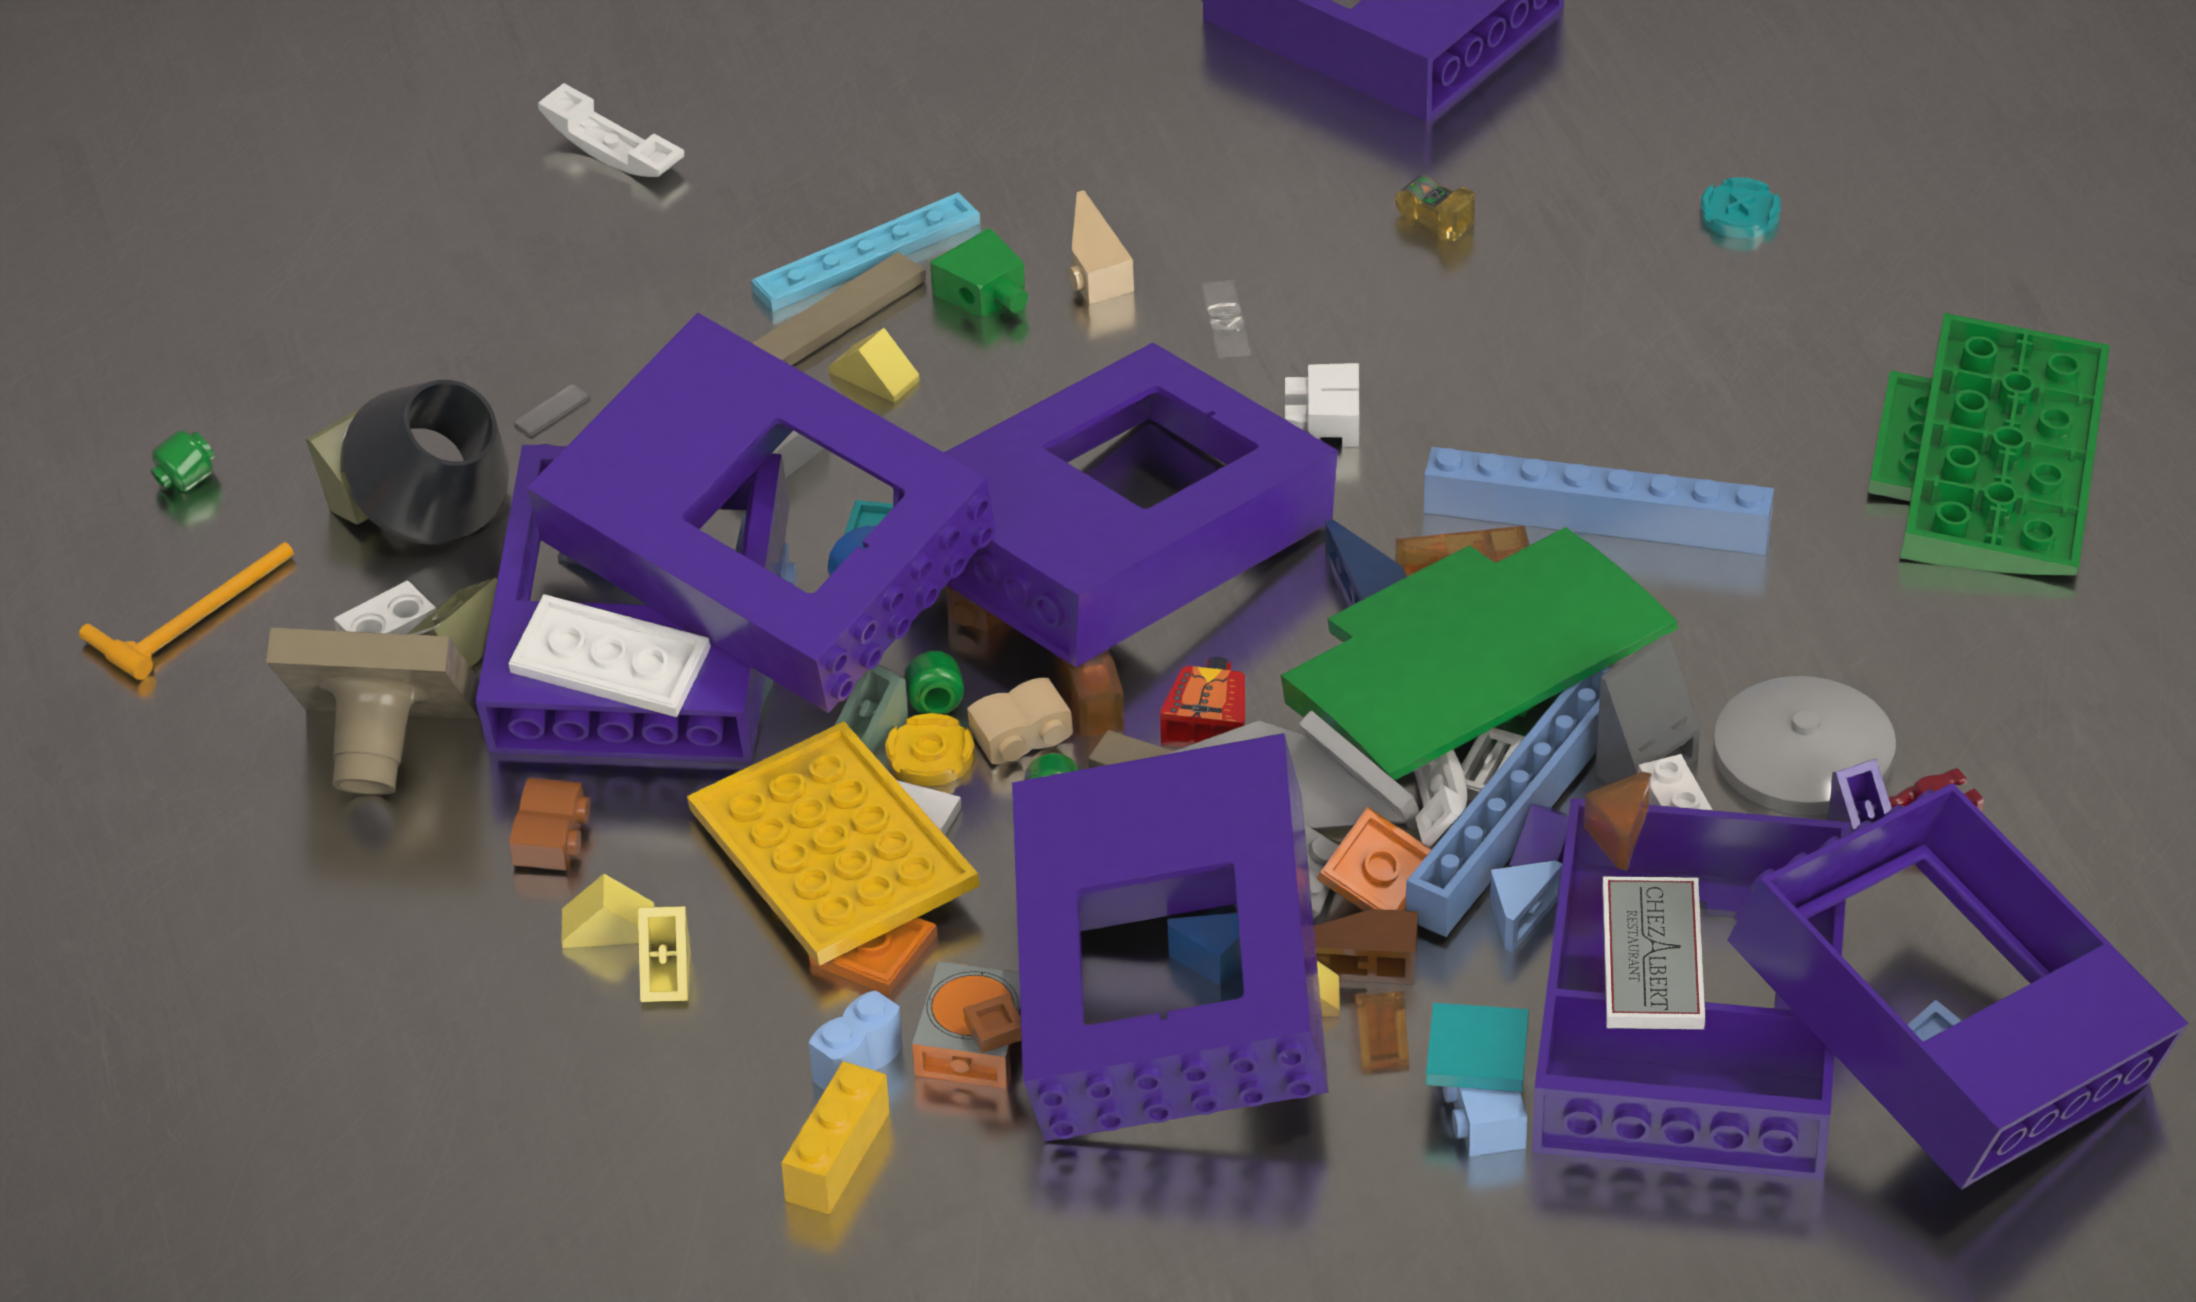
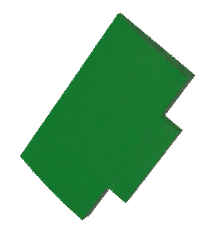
[1867,313,2110,575]
[1281,527,1678,781]

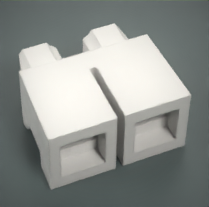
[1285,363,1359,447]

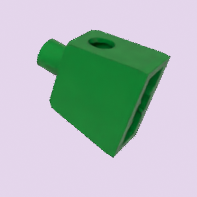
[930,228,1028,317]

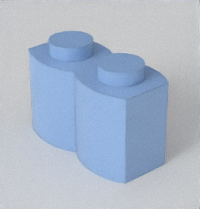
[809,990,903,1090]

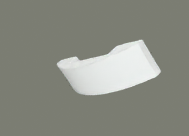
[538,83,684,177]
[1413,750,1467,847]

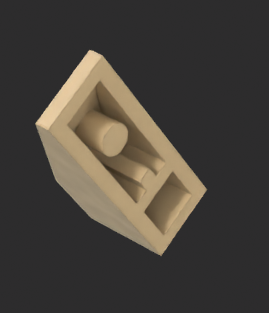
[1068,190,1134,305]

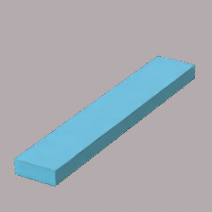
[751,192,980,312]

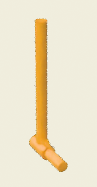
[79,542,294,680]

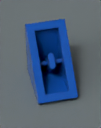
[1167,913,1242,986]

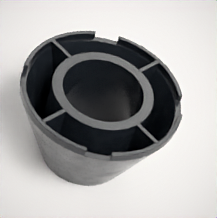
[341,380,509,544]

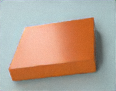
[1317,807,1431,911]
[809,917,937,996]

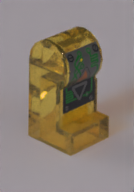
[1395,175,1475,242]

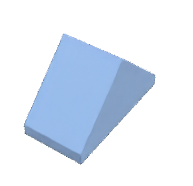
[1490,861,1562,952]

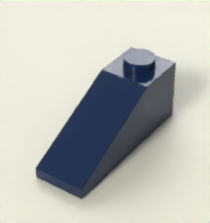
[1325,519,1407,606]

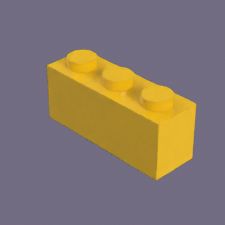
[781,1061,890,1215]

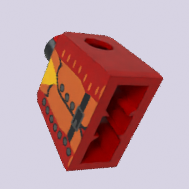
[1160,657,1246,748]

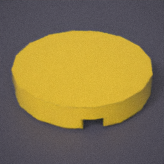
[885,713,975,787]

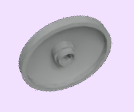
[1713,676,1896,815]

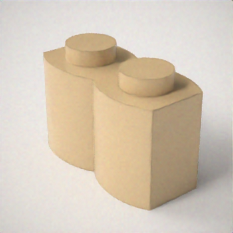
[967,678,1073,764]

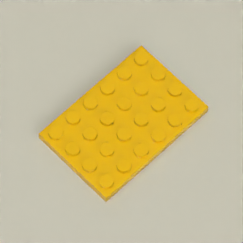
[687,721,980,966]

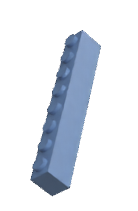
[1424,447,1774,555]
[1406,667,1610,937]

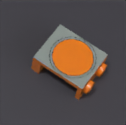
[912,961,1021,1089]

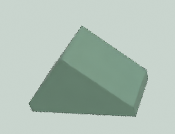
[835,664,908,753]

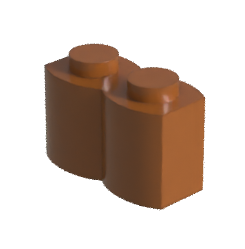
[509,777,590,870]

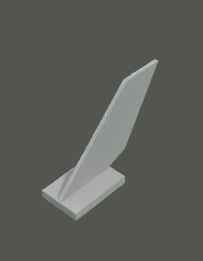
[1165,711,1420,830]

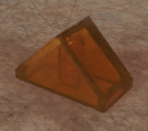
[1584,772,1652,871]
[1350,989,1409,1069]

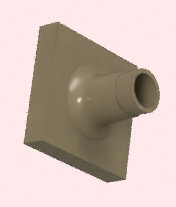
[266,628,480,795]

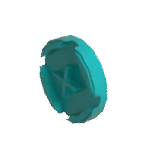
[1700,177,1781,239]

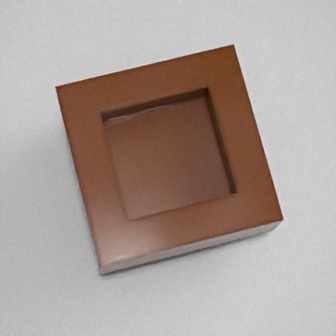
[963,993,1022,1053]

